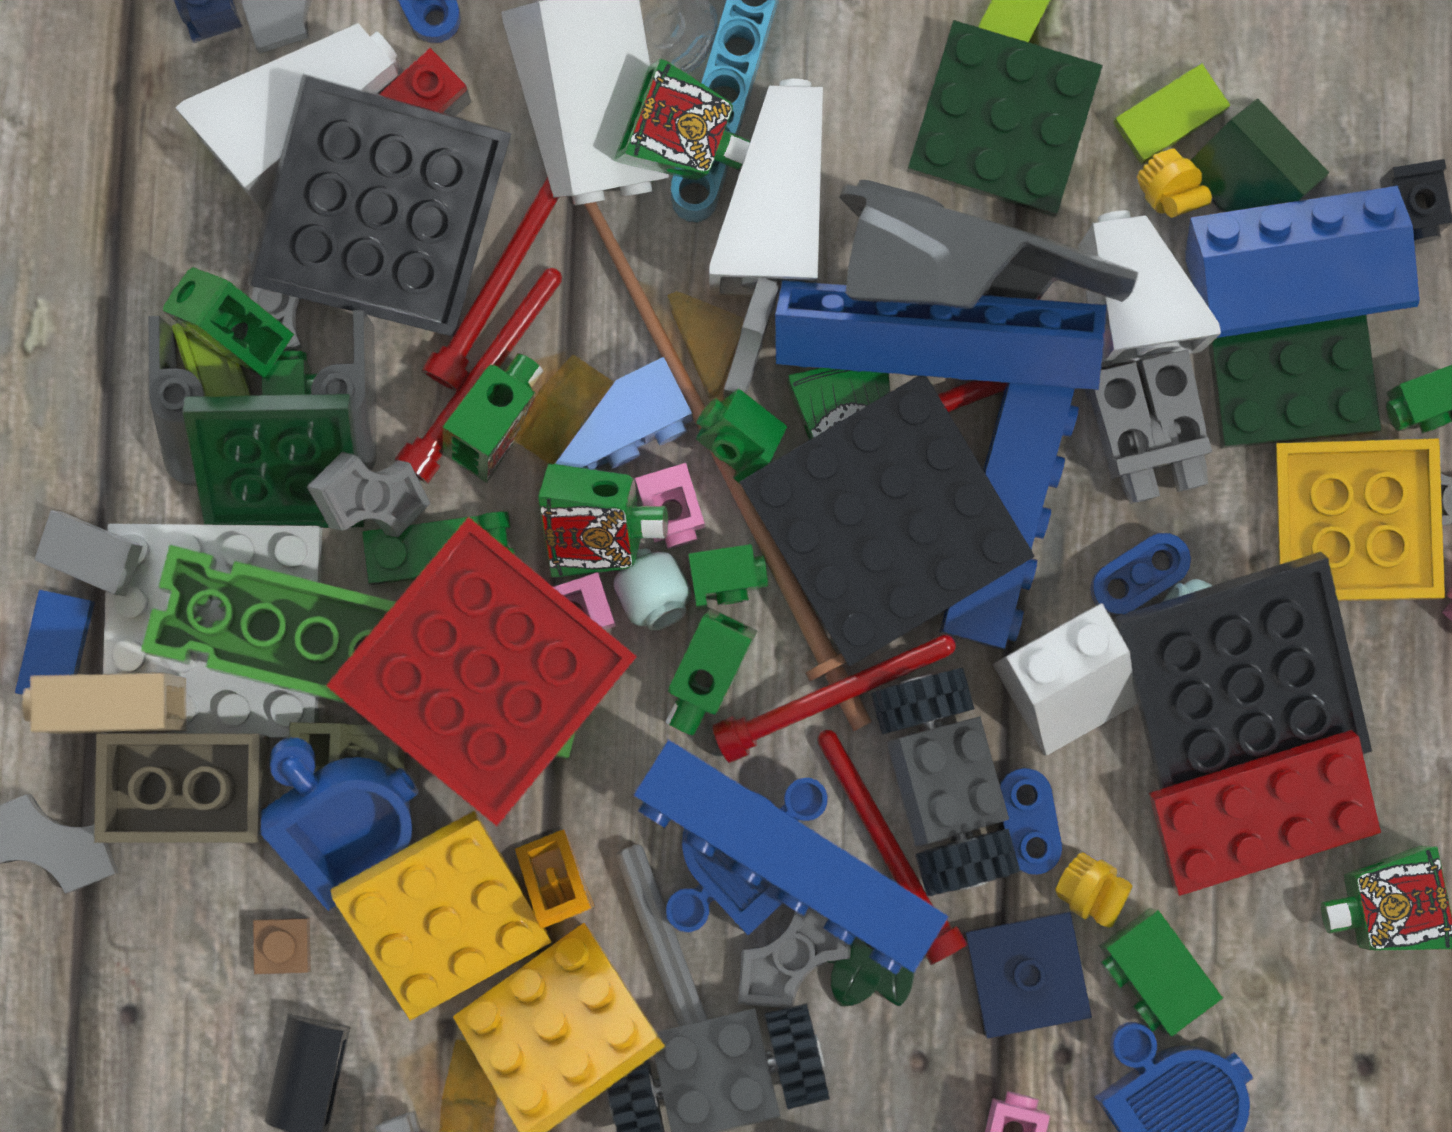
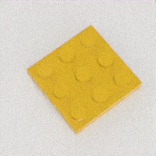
[1276,438,1445,601]
[330,810,552,1021]
[453,923,665,1132]

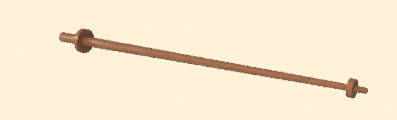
[584,202,872,732]

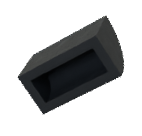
[264,1014,351,1132]

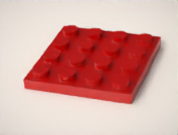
[326,517,637,827]

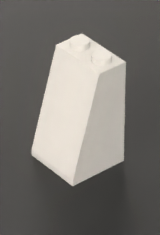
[501,0,669,205]
[176,23,403,211]
[710,79,823,297]

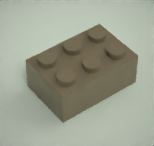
[94,734,270,843]

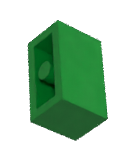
[1099,908,1223,1037]

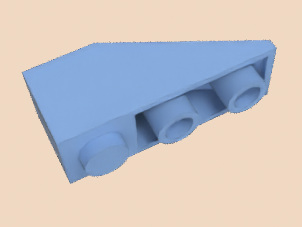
[555,357,692,470]

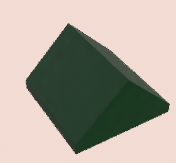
[1191,98,1330,212]

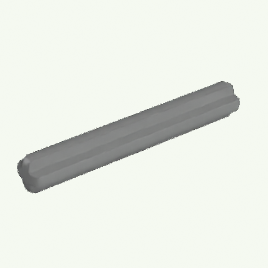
[616,845,708,1027]

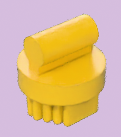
[1137,148,1212,218]
[1055,852,1133,928]

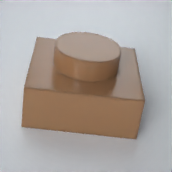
[253,918,311,974]

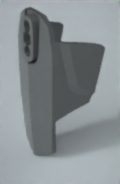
[839,180,1138,309]

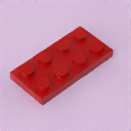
[1149,730,1381,896]

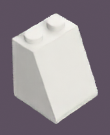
[1078,210,1221,367]
[993,603,1138,756]

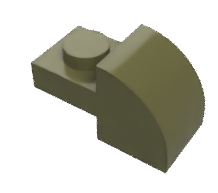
[289,722,405,773]

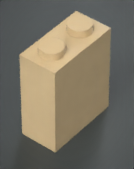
[22,673,187,734]

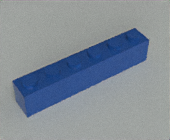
[775,280,1107,390]
[939,383,1079,649]
[634,740,949,975]

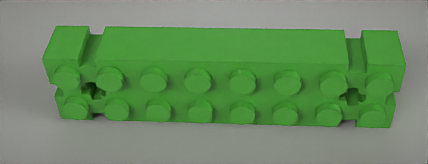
[141,545,575,759]

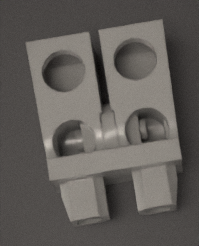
[1084,349,1212,504]

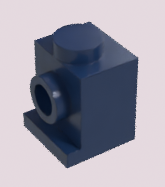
[174,0,243,43]

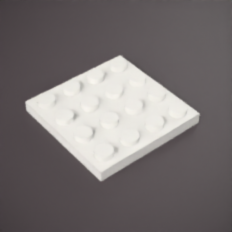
[101,524,322,738]

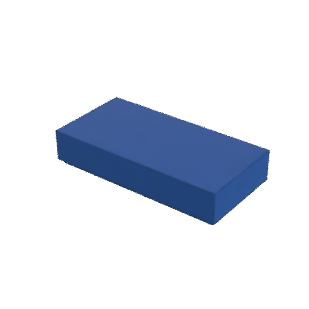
[15,590,95,695]

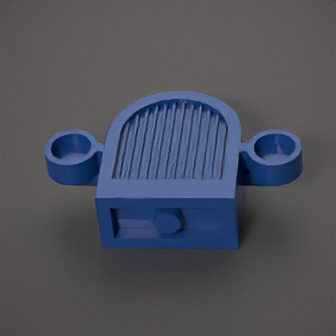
[261,738,418,911]
[666,778,828,935]
[1095,1022,1253,1132]

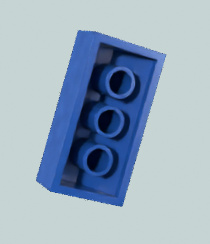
[1185,186,1420,338]

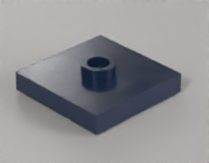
[964,911,1092,1039]

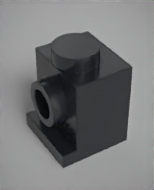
[1380,159,1452,244]

